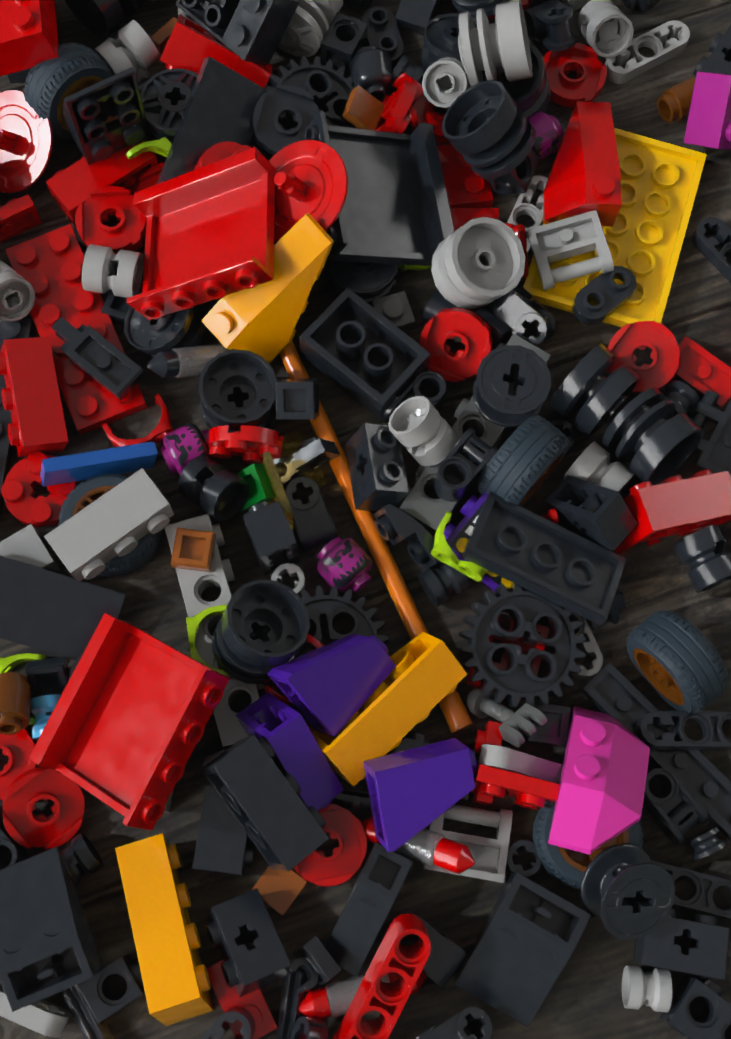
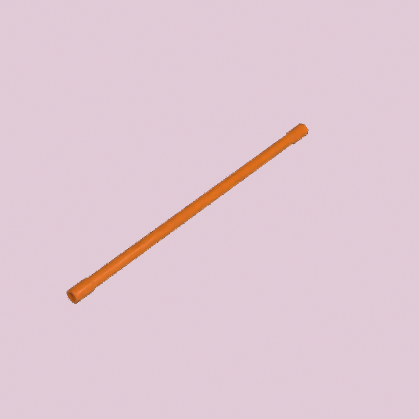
[279,341,473,733]

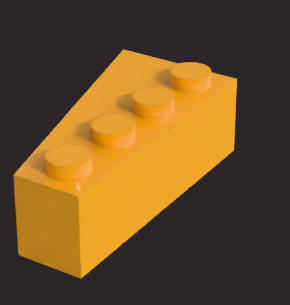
[305,632,467,786]
[115,833,214,1026]

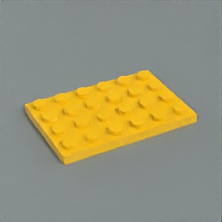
[523,128,707,328]

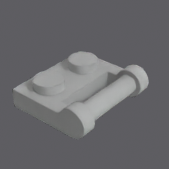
[527,210,614,290]
[423,804,513,883]

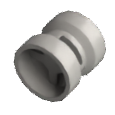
[622,965,672,1013]

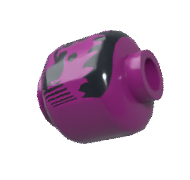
[528,112,563,161]
[159,423,213,475]
[317,537,373,593]

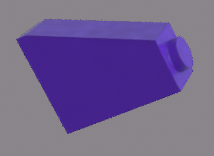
[268,634,396,737]
[235,692,344,811]
[363,738,477,852]

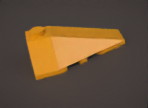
[201,213,334,364]

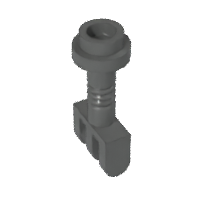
[467,687,548,748]

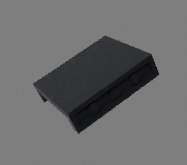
[304,111,454,266]

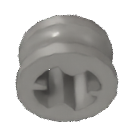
[271,563,305,596]

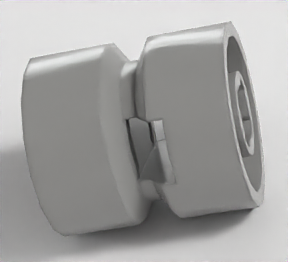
[577,0,634,58]
[95,20,161,78]
[422,57,470,108]
[82,244,144,298]
[0,260,35,322]
[388,396,457,467]
[564,441,635,493]

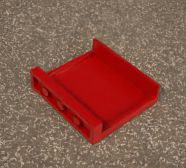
[126,147,275,320]
[29,613,229,831]

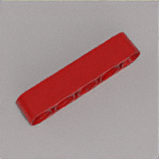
[333,913,431,1039]

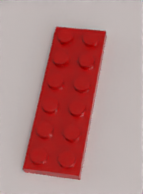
[5,224,148,435]

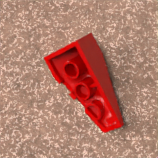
[543,101,622,227]

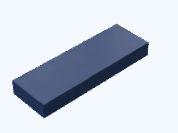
[40,442,158,487]

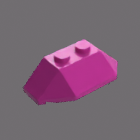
[548,706,650,855]

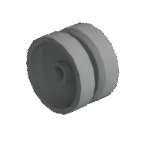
[431,217,525,309]

